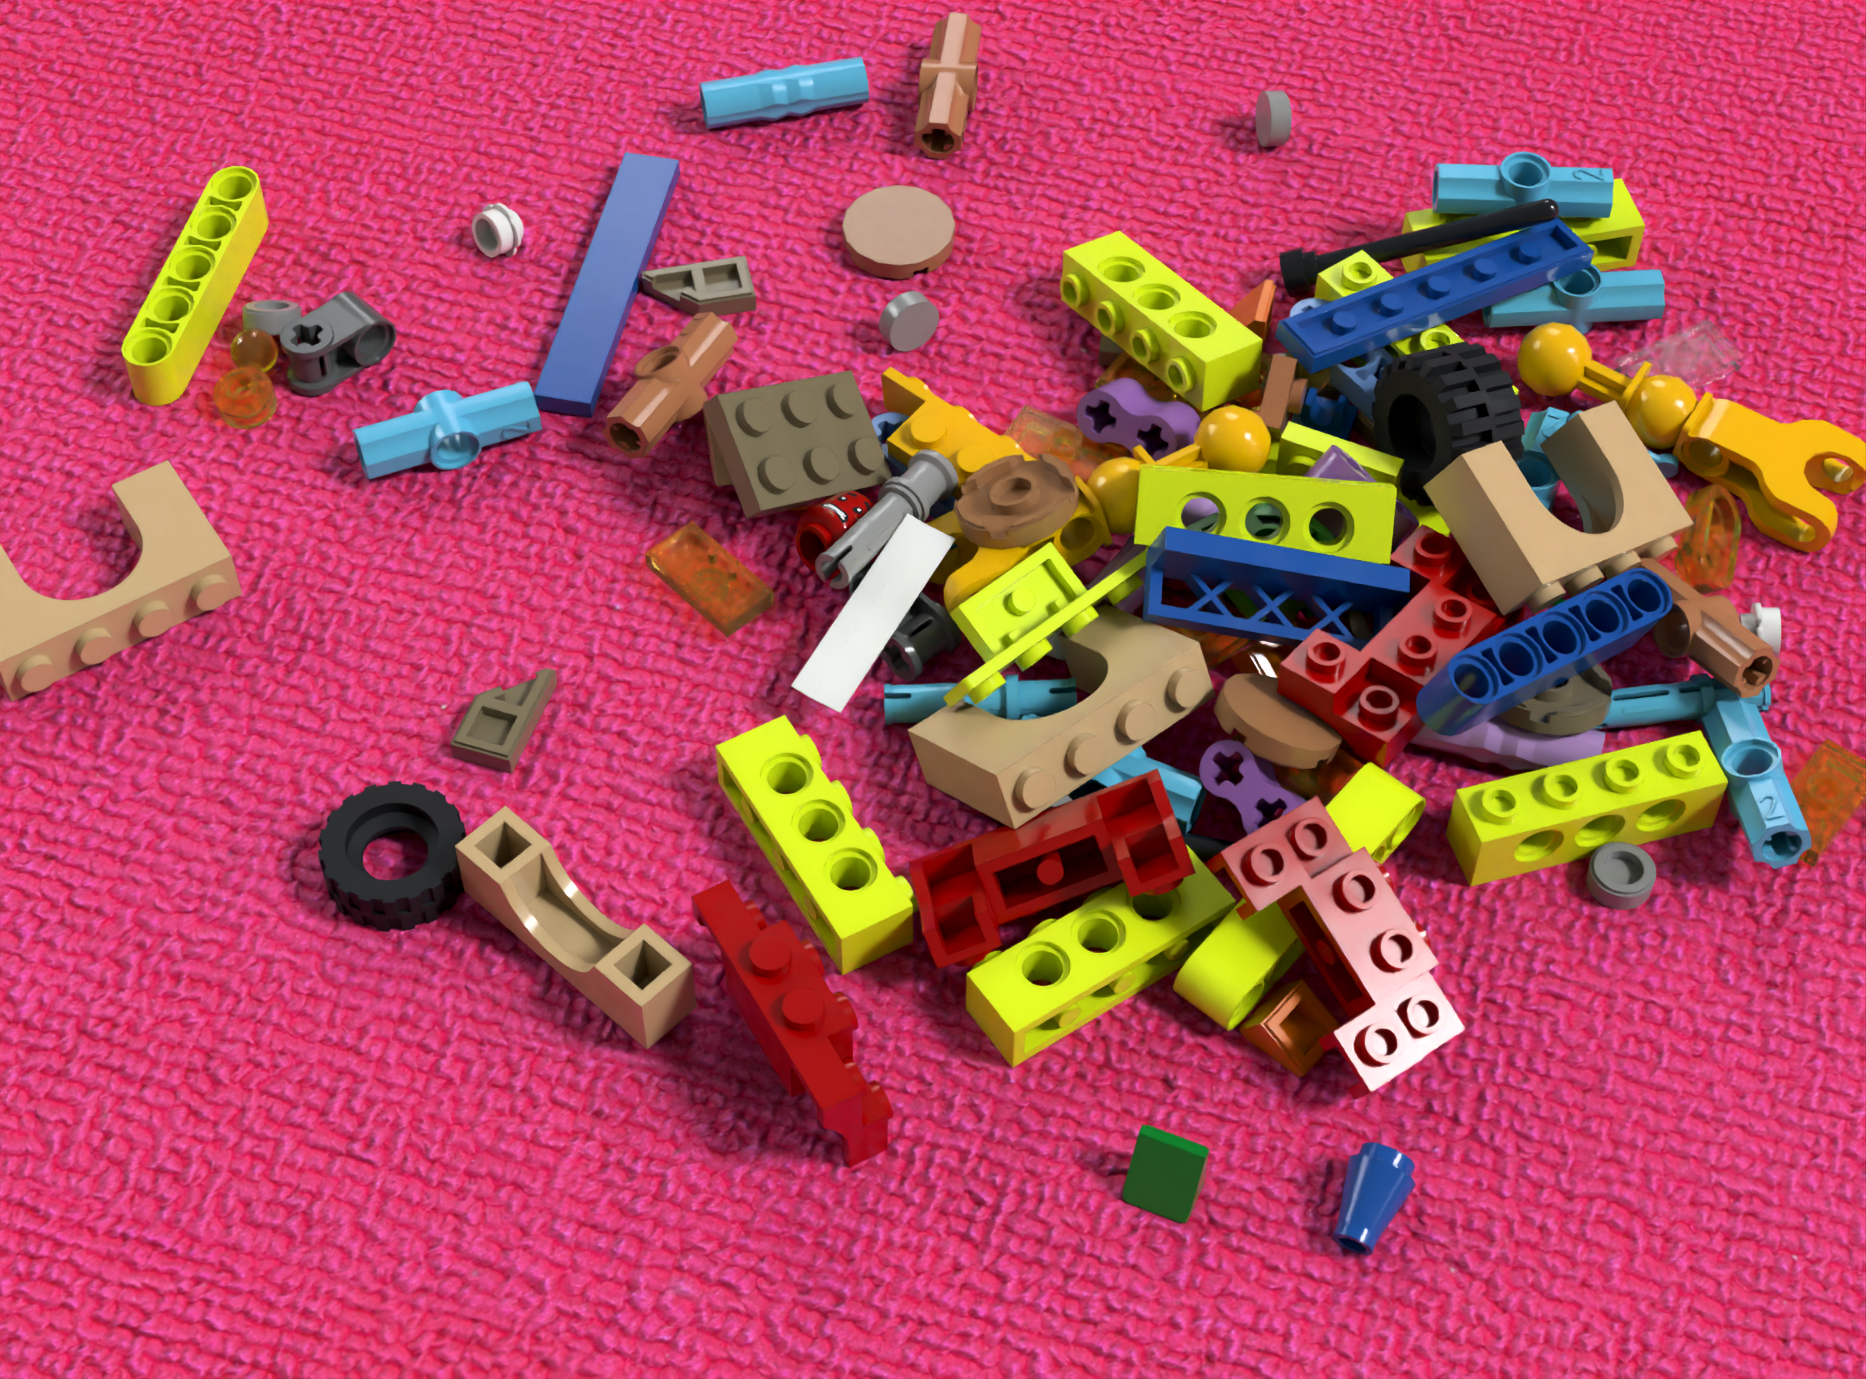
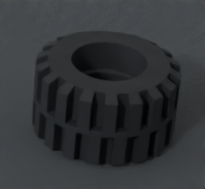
[1371,342,1525,507]

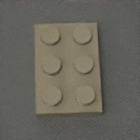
[703,370,893,519]

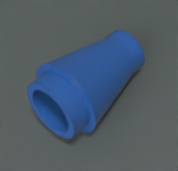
[1332,1142,1416,1255]

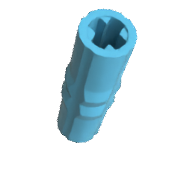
[699,56,869,129]

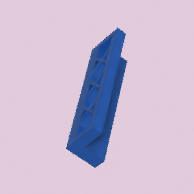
[1142,526,1410,651]

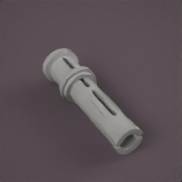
[815,449,959,589]

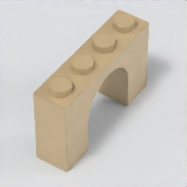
[1423,400,1694,615]
[0,460,242,702]
[908,604,1215,829]

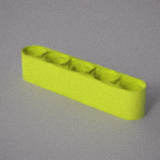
[121,166,269,406]
[1173,762,1426,1031]

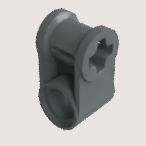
[280,291,397,396]
[849,562,962,682]

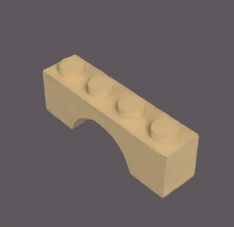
[455,806,697,1050]

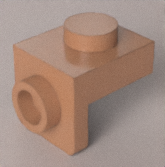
[1224,354,1308,440]

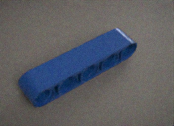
[1416,568,1673,737]

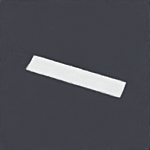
[791,513,956,713]

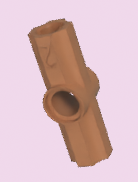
[914,13,981,159]
[602,312,738,459]
[1636,558,1781,698]

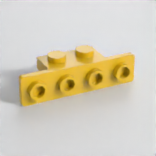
[881,367,1038,500]

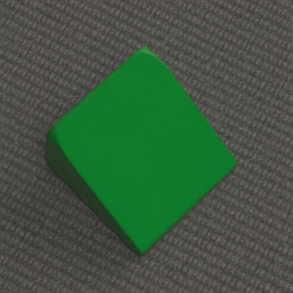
[1123,1124,1210,1223]

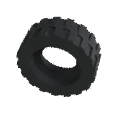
[318,781,466,932]

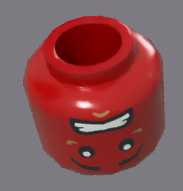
[795,491,884,579]

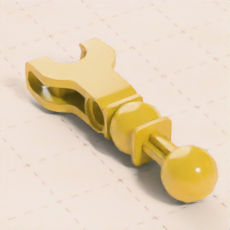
[1517,322,1866,552]
[926,405,1271,622]

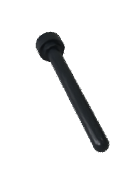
[1279,198,1559,297]

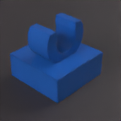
[1290,387,1359,441]

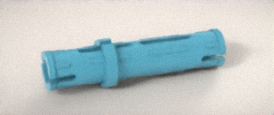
[1592,673,1771,730]
[884,674,1077,725]

